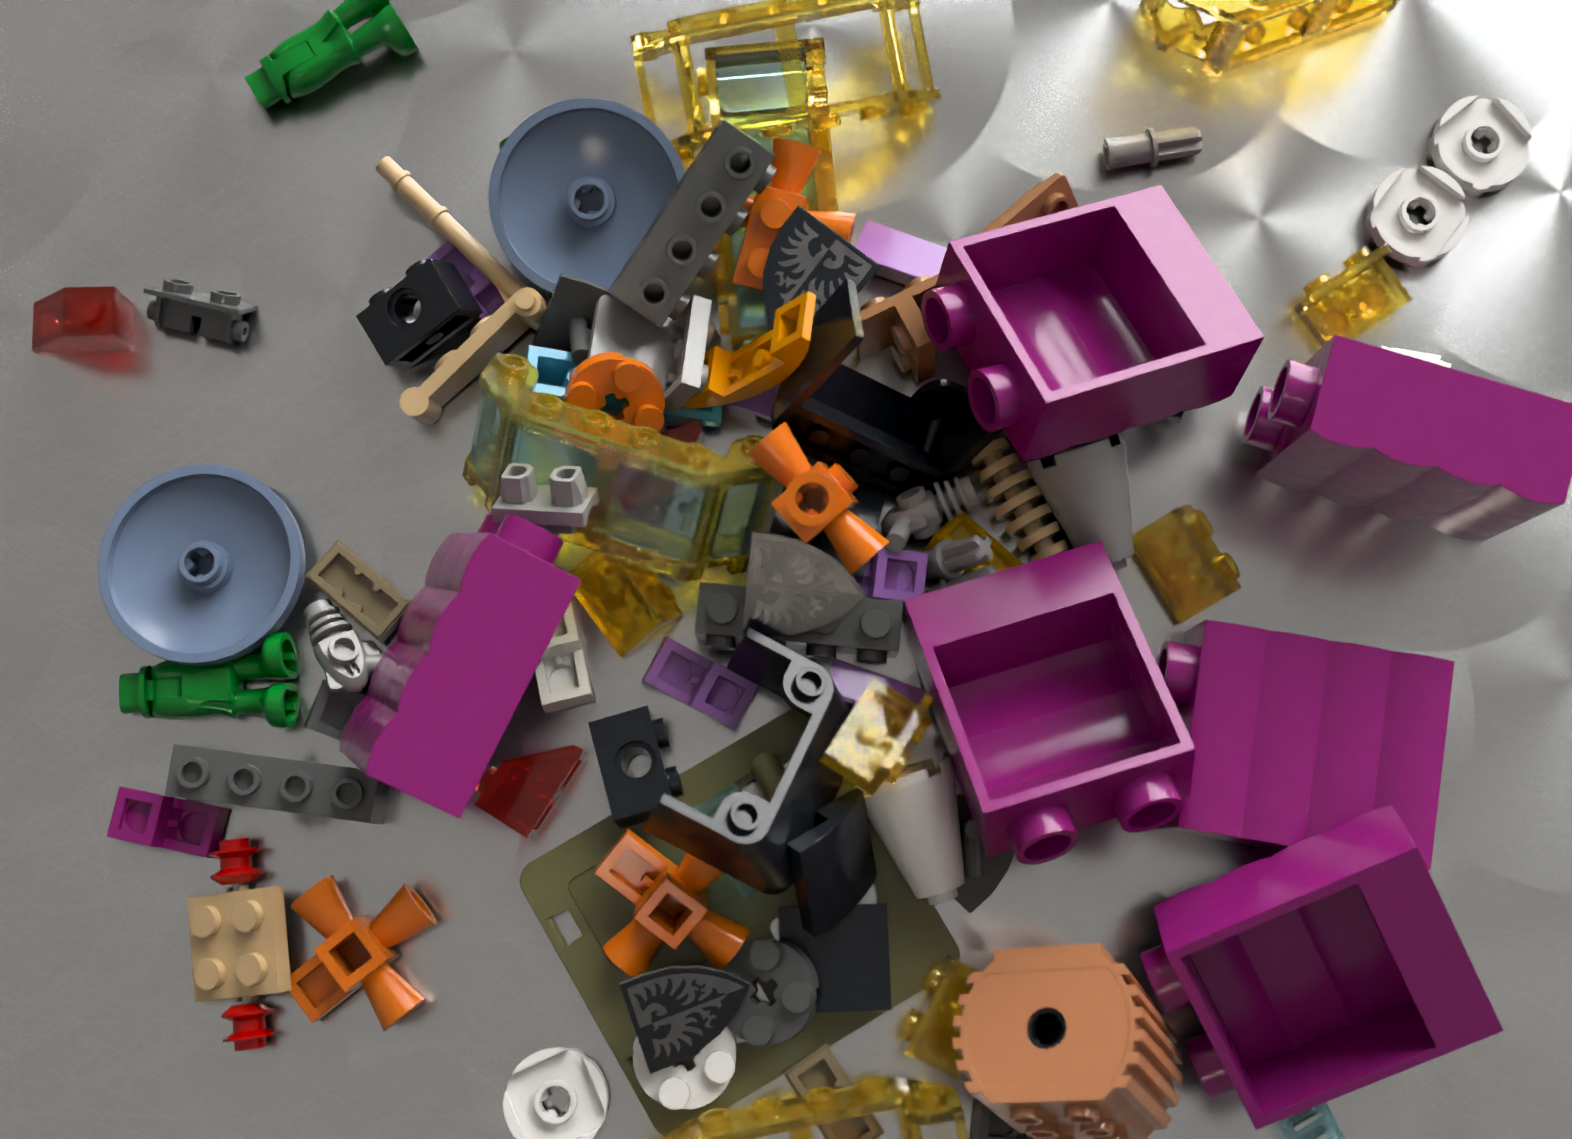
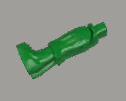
[245,0,419,109]
[119,632,300,729]

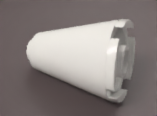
[853,755,965,905]

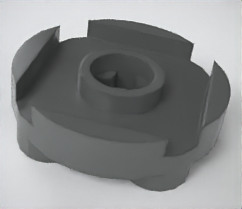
[721,938,819,1046]

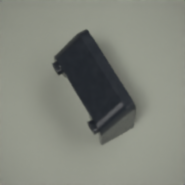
[771,278,1004,496]
[643,628,862,895]

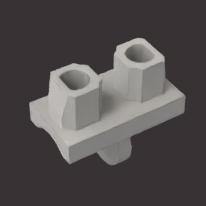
[491,463,600,537]

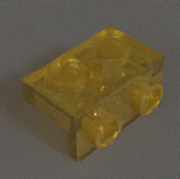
[1294,244,1413,347]
[1133,503,1241,624]
[569,536,683,658]
[820,677,934,795]
[898,954,980,1079]

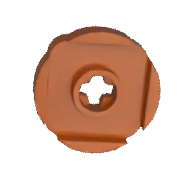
[561,352,665,457]

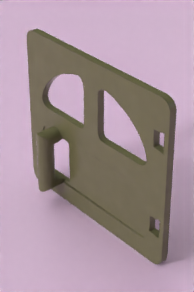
[520,709,960,1138]

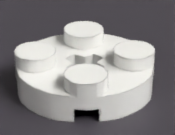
[1427,95,1532,196]
[1364,166,1469,267]
[633,1026,737,1110]
[503,1046,609,1139]

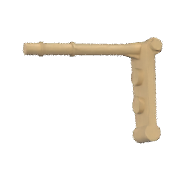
[376,156,548,425]

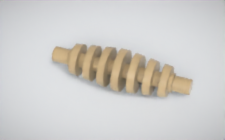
[971,437,1069,562]

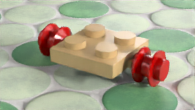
[187,838,292,1051]

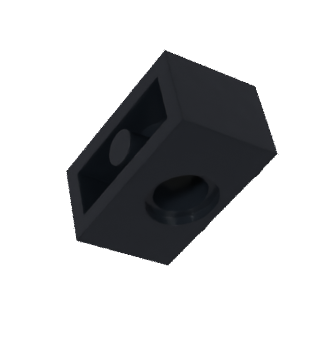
[356,258,483,368]
[588,705,684,829]

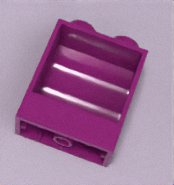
[921,185,1264,461]
[1242,334,1572,541]
[339,513,581,819]
[904,541,1195,865]
[1157,620,1455,870]
[1140,805,1504,1130]

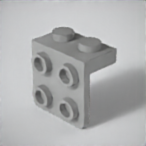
[587,294,714,413]

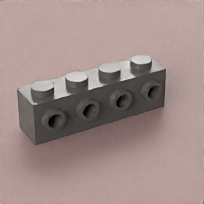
[610,117,777,327]
[695,582,903,664]

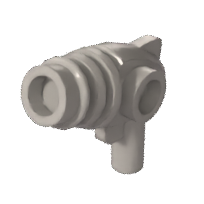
[881,475,980,552]
[303,599,383,692]

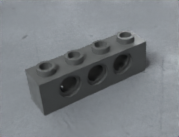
[165,744,389,825]

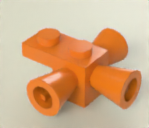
[732,138,857,292]
[746,422,890,576]
[594,828,749,977]
[289,875,437,1032]

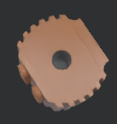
[952,943,1183,1139]

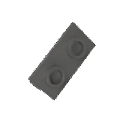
[143,278,257,344]

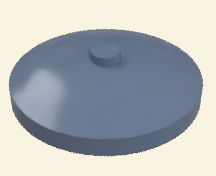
[488,98,685,294]
[98,464,305,666]

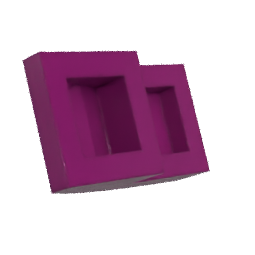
[106,786,229,859]

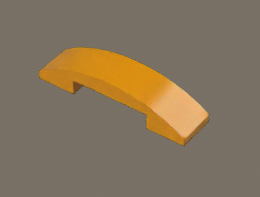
[683,291,816,409]

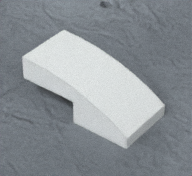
[535,601,594,713]

